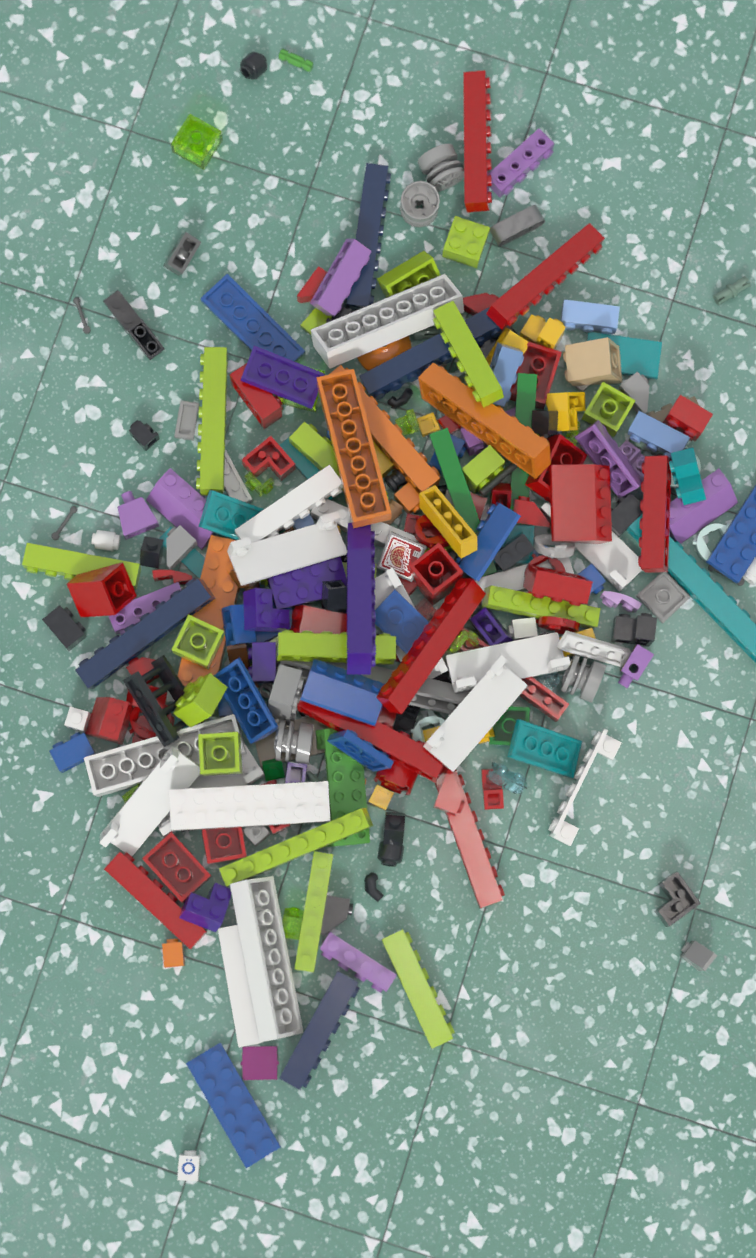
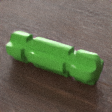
[279,49,313,72]

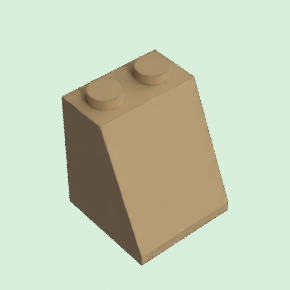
[563,337,622,386]

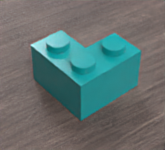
[669,447,706,505]

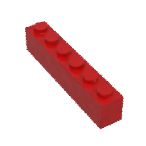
[638,455,672,573]
[104,852,207,950]

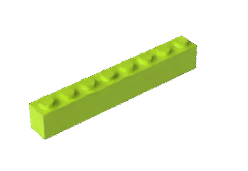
[196,347,228,496]
[219,808,373,887]

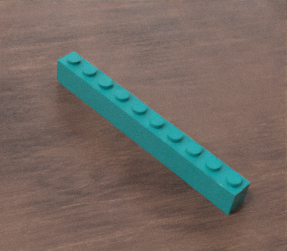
[626,514,756,663]

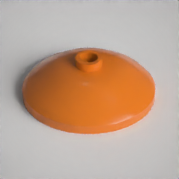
[357,336,411,371]

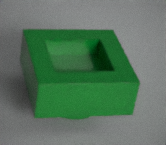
[262,758,285,781]

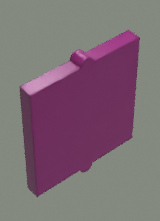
[240,1046,279,1080]

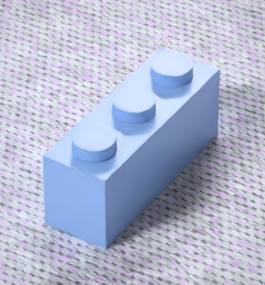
[560,299,620,335]

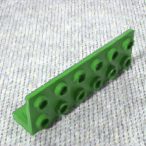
[315,728,370,847]

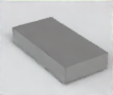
[174,400,200,441]

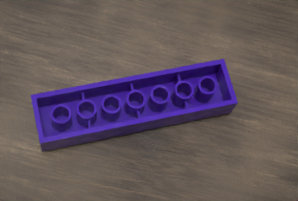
[347,523,376,675]

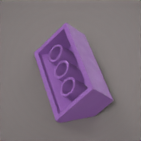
[575,420,642,498]
[146,468,217,550]
[669,468,738,544]

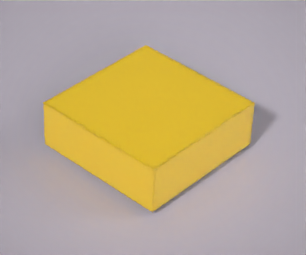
[416,412,440,437]
[368,785,394,811]

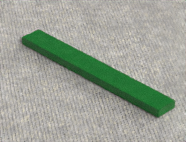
[510,373,537,525]
[429,428,497,577]

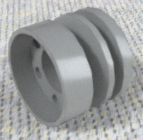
[418,144,464,192]
[400,181,440,228]
[561,654,606,703]
[274,720,314,765]

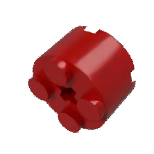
[374,761,418,795]

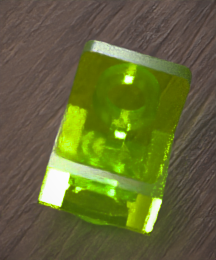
[244,471,274,497]
[449,629,480,654]

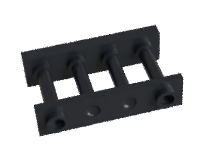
[122,655,205,747]

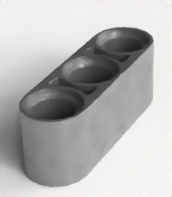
[490,205,545,246]

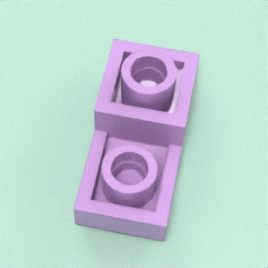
[619,440,645,480]
[600,591,642,613]

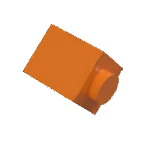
[394,482,420,514]
[162,938,185,968]

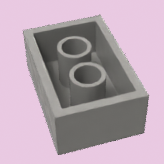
[268,665,305,726]

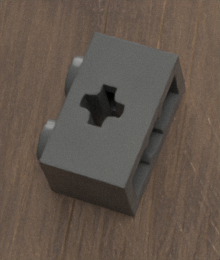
[163,232,201,276]

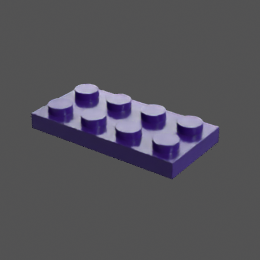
[240,346,325,409]
[267,556,347,609]

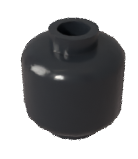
[240,52,267,80]
[377,841,404,867]

